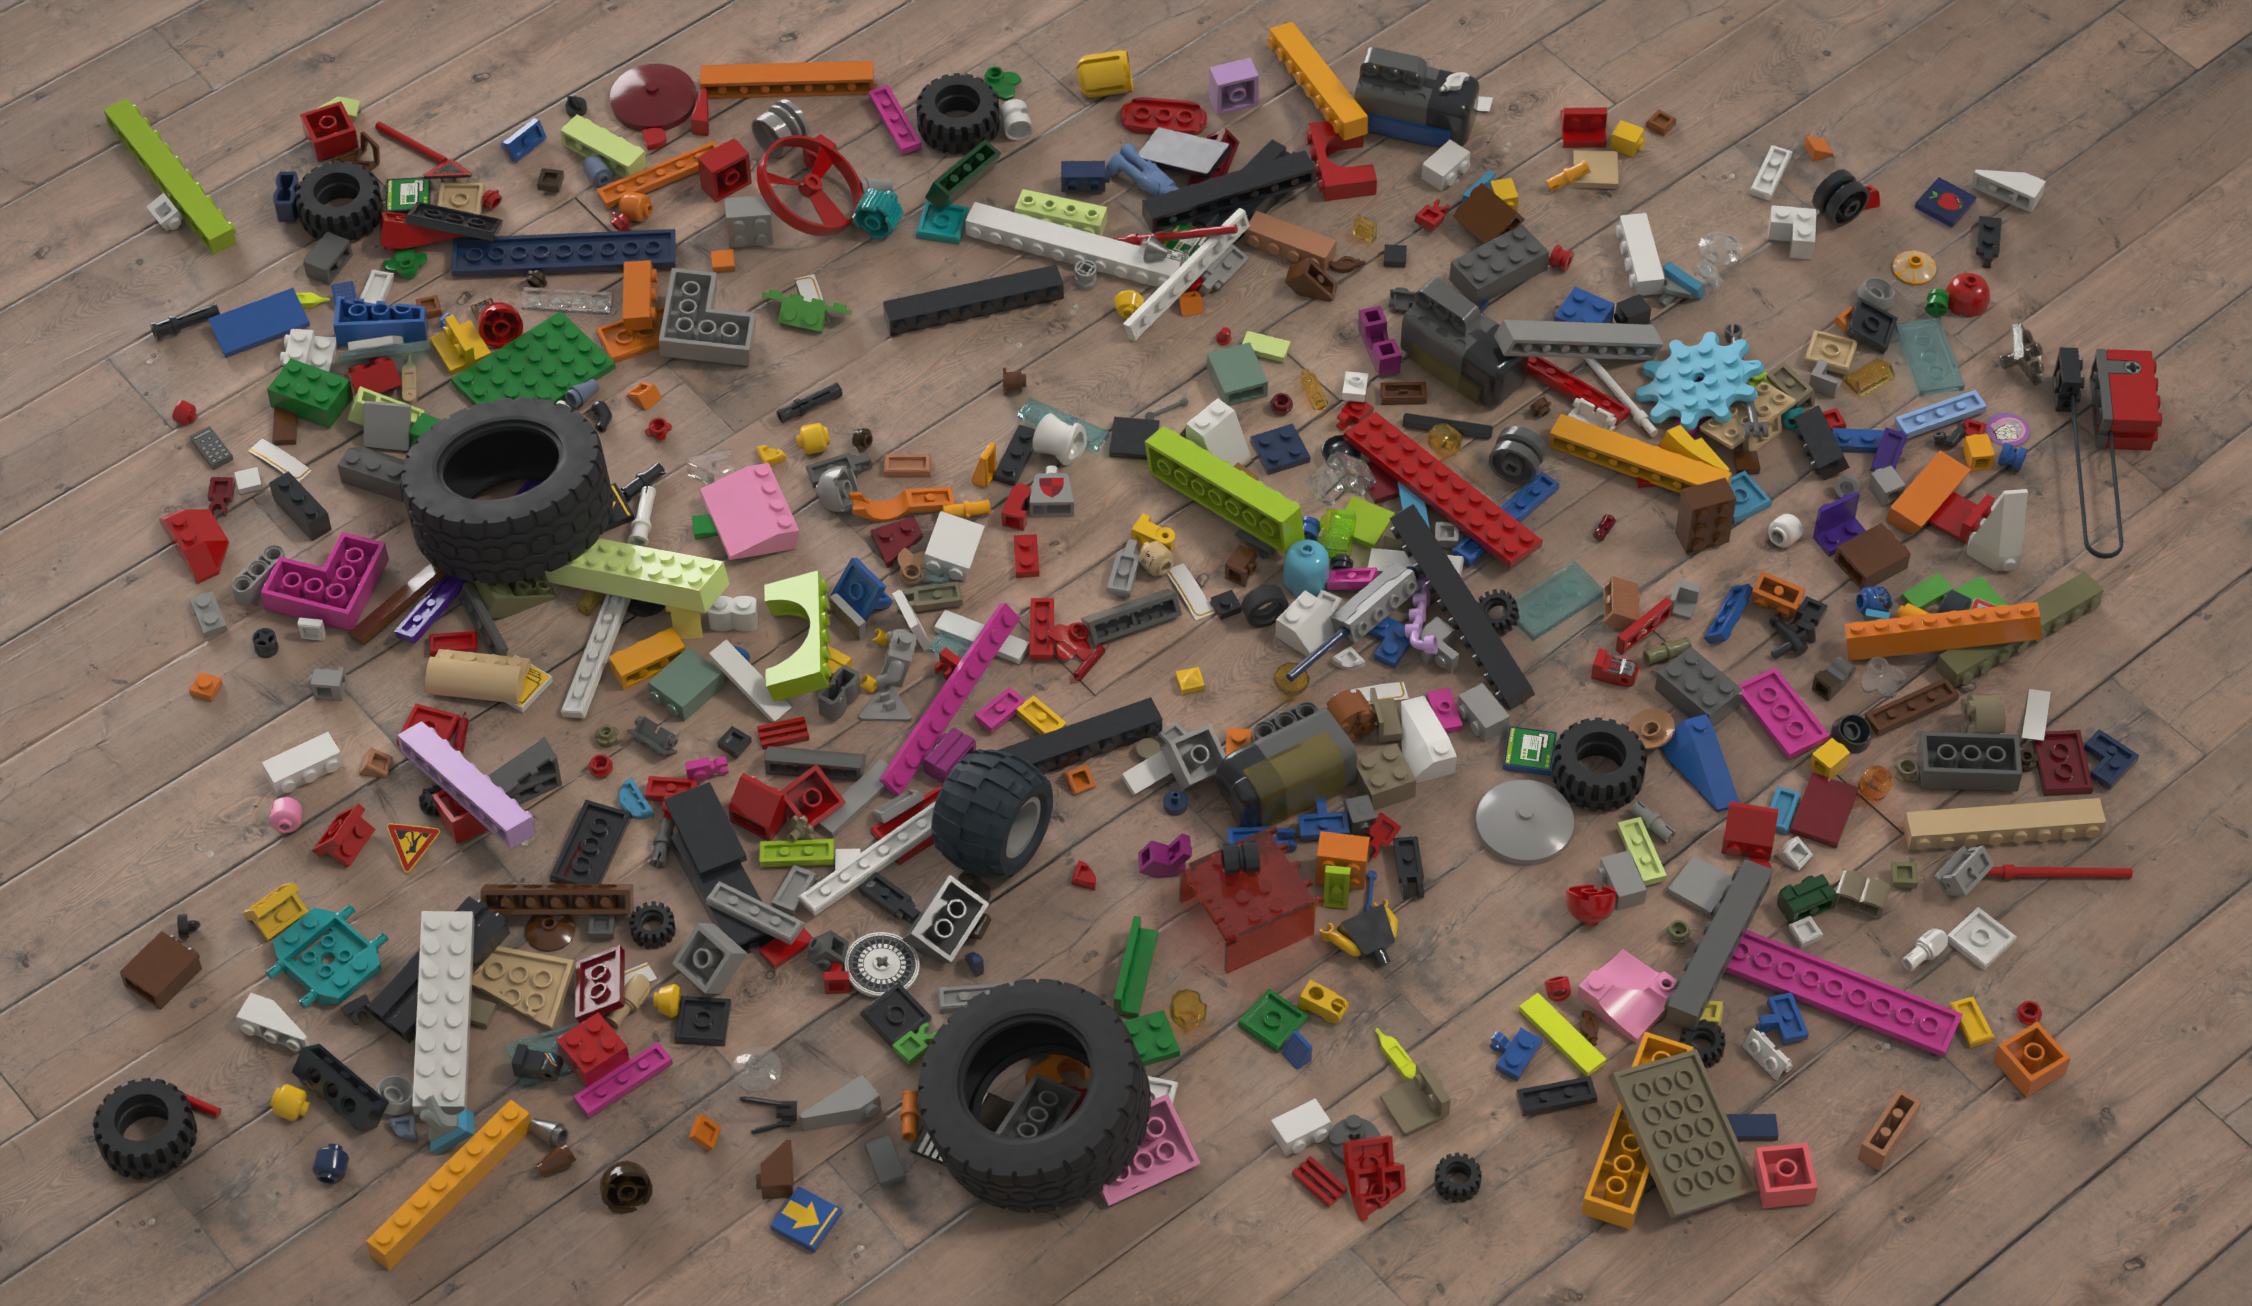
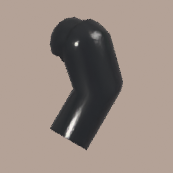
[591,401,612,433]
[1934,427,1966,448]

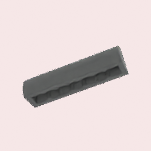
[1081,589,1182,645]
[764,746,866,782]

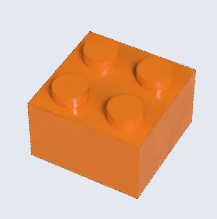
[1315,831,1370,889]
[1994,1021,2071,1098]

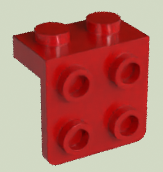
[1928,492,1995,544]

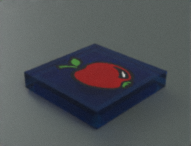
[1915,177,1976,228]

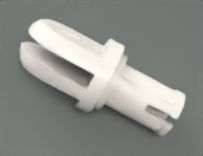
[1901,929,1948,971]

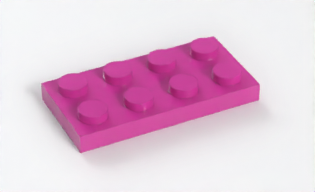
[1738,667,1830,760]

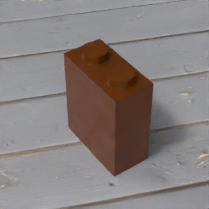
[1453,182,1525,244]
[1834,523,1911,590]
[120,931,202,1010]

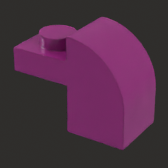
[1138,833,1192,878]

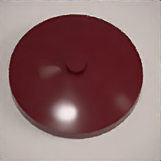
[610,64,697,132]

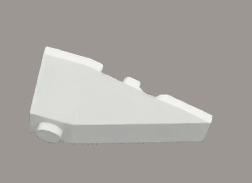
[1966,489,2028,571]
[1401,696,1457,783]

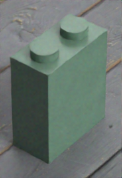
[1207,342,1268,406]
[648,647,724,721]

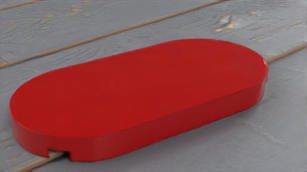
[1121,97,1207,136]

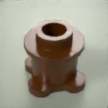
[1003,368,1026,395]

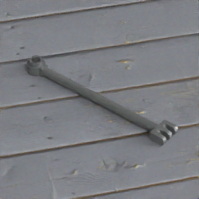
[1724,323,1769,438]

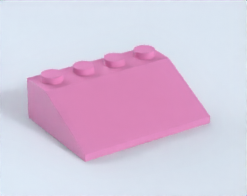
[700,463,799,560]
[1100,1093,1201,1206]

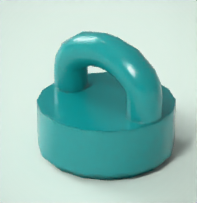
[1781,407,1804,429]

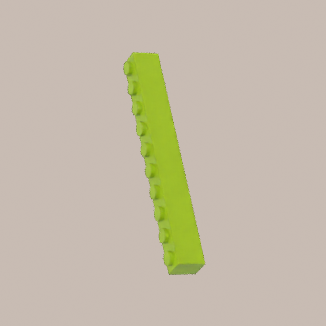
[103,98,237,255]

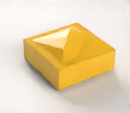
[1176,667,1205,695]

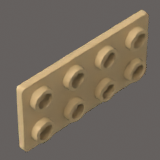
[1700,381,1796,451]

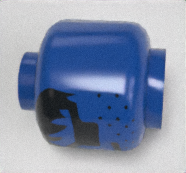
[1856,587,1893,616]

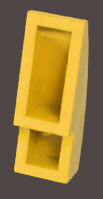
[1660,425,1730,472]

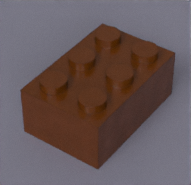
[1675,478,1737,554]

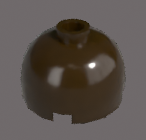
[600,1161,653,1214]

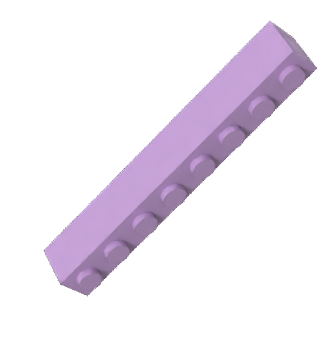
[398,721,535,849]

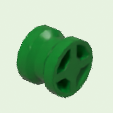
[1925,289,1950,317]

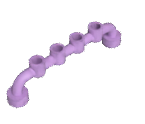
[1405,578,1438,655]

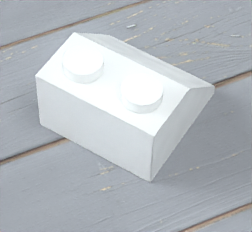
[1275,590,1335,656]

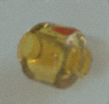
[1428,423,1462,457]

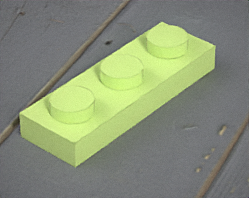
[1617,817,1667,886]

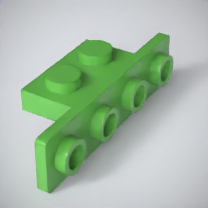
[761,289,852,332]

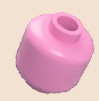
[269,797,303,834]

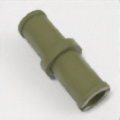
[1643,637,1692,665]

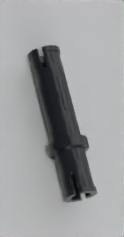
[776,382,843,423]

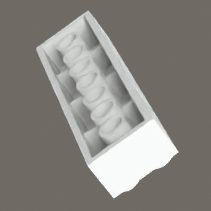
[412,911,475,1115]

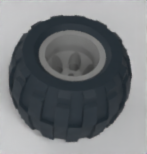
[931,749,1053,879]

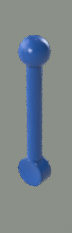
[1363,870,1377,912]

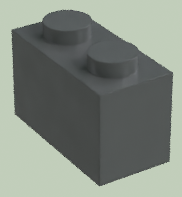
[303,232,353,285]

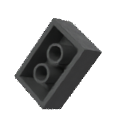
[1655,647,1743,727]

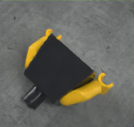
[1319,900,1398,968]

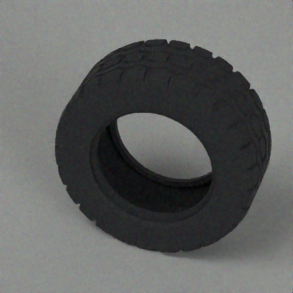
[400,397,613,583]
[918,979,1151,1213]

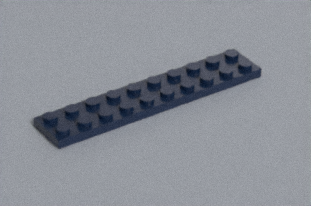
[451,229,676,277]

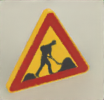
[387,823,441,873]

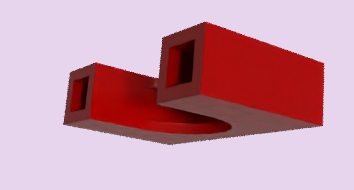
[1305,121,1377,201]

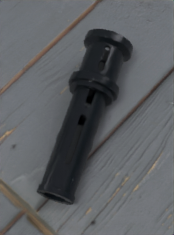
[150,303,220,341]

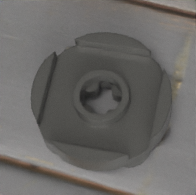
[1329,1115,1381,1165]

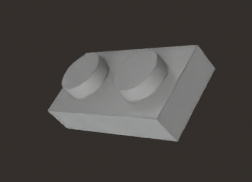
[190,591,228,638]

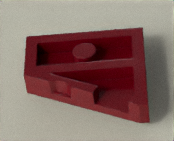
[870,516,923,568]

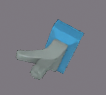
[1659,261,1706,307]
[419,1095,474,1155]

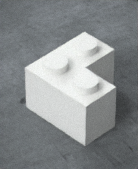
[1768,205,1816,260]

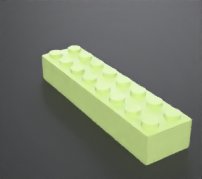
[545,538,730,613]

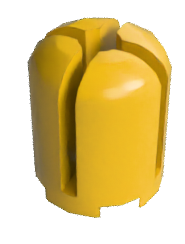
[1077,50,1133,98]

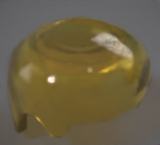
[1273,662,1310,698]
[1169,989,1207,1030]

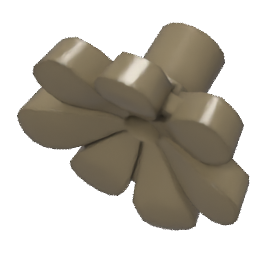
[787,815,816,842]

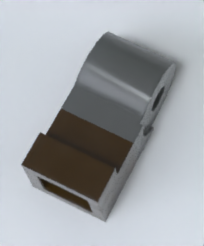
[1812,656,1856,702]

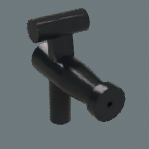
[1769,614,1816,660]

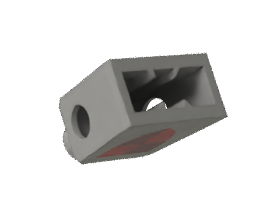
[1030,465,1074,517]

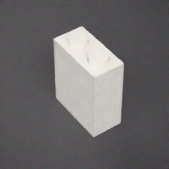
[921,511,985,582]

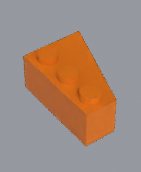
[622,260,658,331]

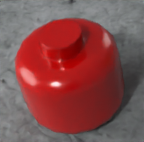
[172,400,198,426]

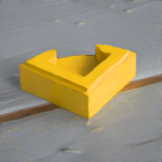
[756,445,786,466]

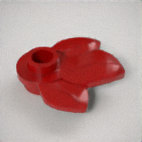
[1047,622,1091,661]

